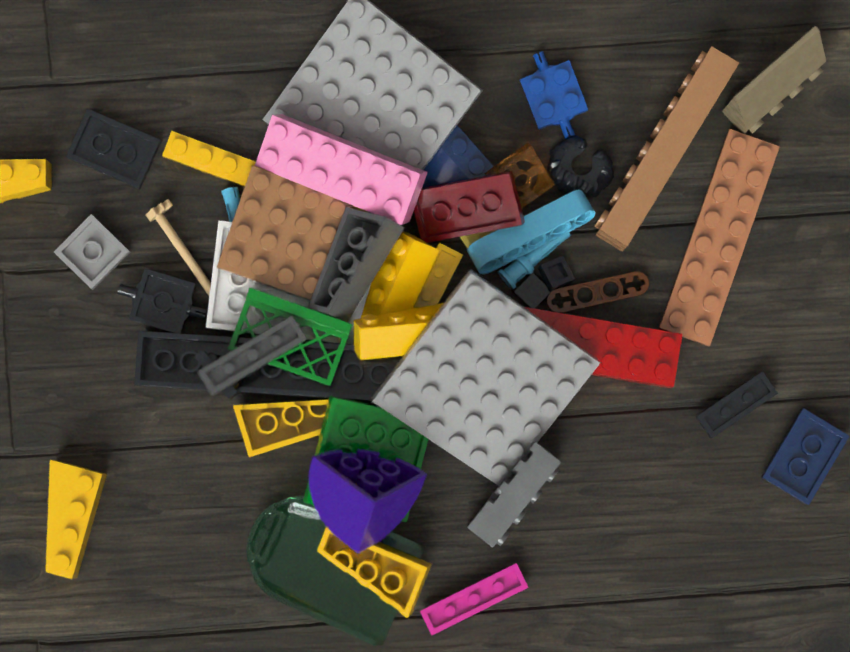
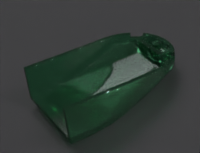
[246,496,426,646]

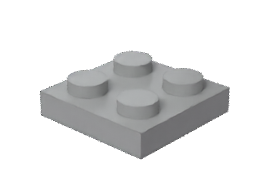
[54,214,130,290]

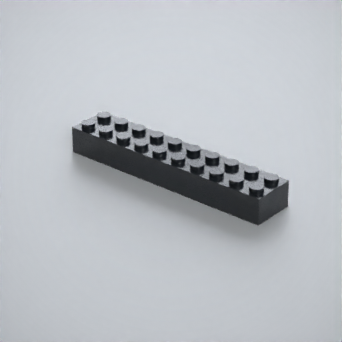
[134,331,403,401]

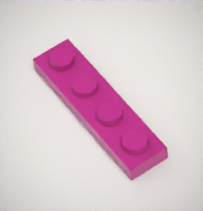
[420,563,529,635]

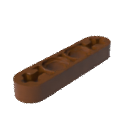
[546,272,649,313]

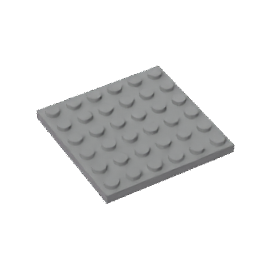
[263,0,483,170]
[372,270,600,486]

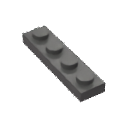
[198,316,306,396]

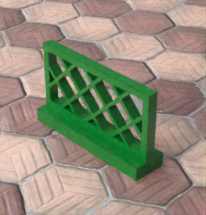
[228,287,353,386]

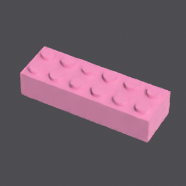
[255,114,428,225]

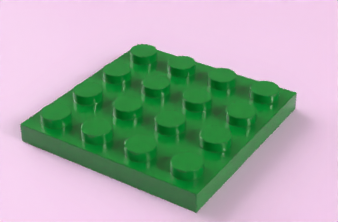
[303,396,428,522]

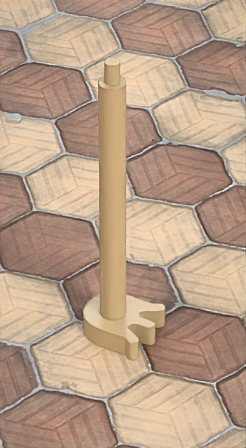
[146,199,211,296]

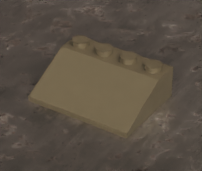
[722,26,826,134]

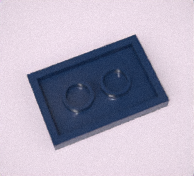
[761,408,849,505]

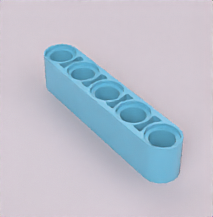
[467,190,596,274]

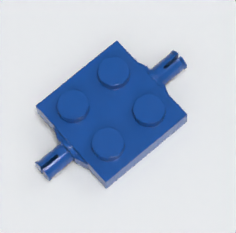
[520,51,588,139]

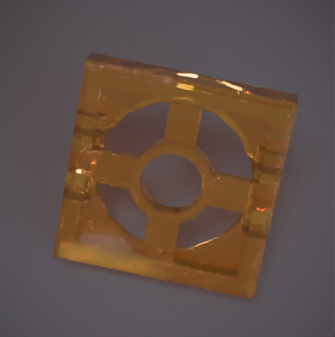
[484,143,554,209]

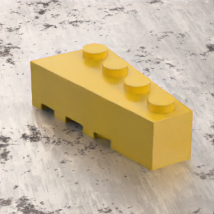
[0,159,52,203]
[361,231,439,318]
[354,303,444,360]
[233,400,329,457]
[46,460,107,579]
[317,526,432,618]

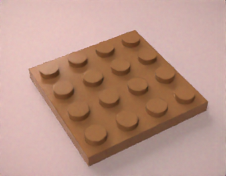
[217,166,353,301]

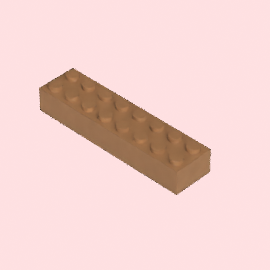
[594,46,739,252]

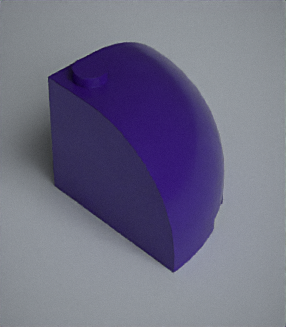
[309,449,427,553]

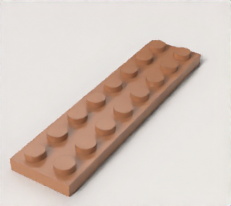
[658,129,780,346]

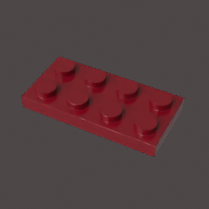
[414,171,525,243]

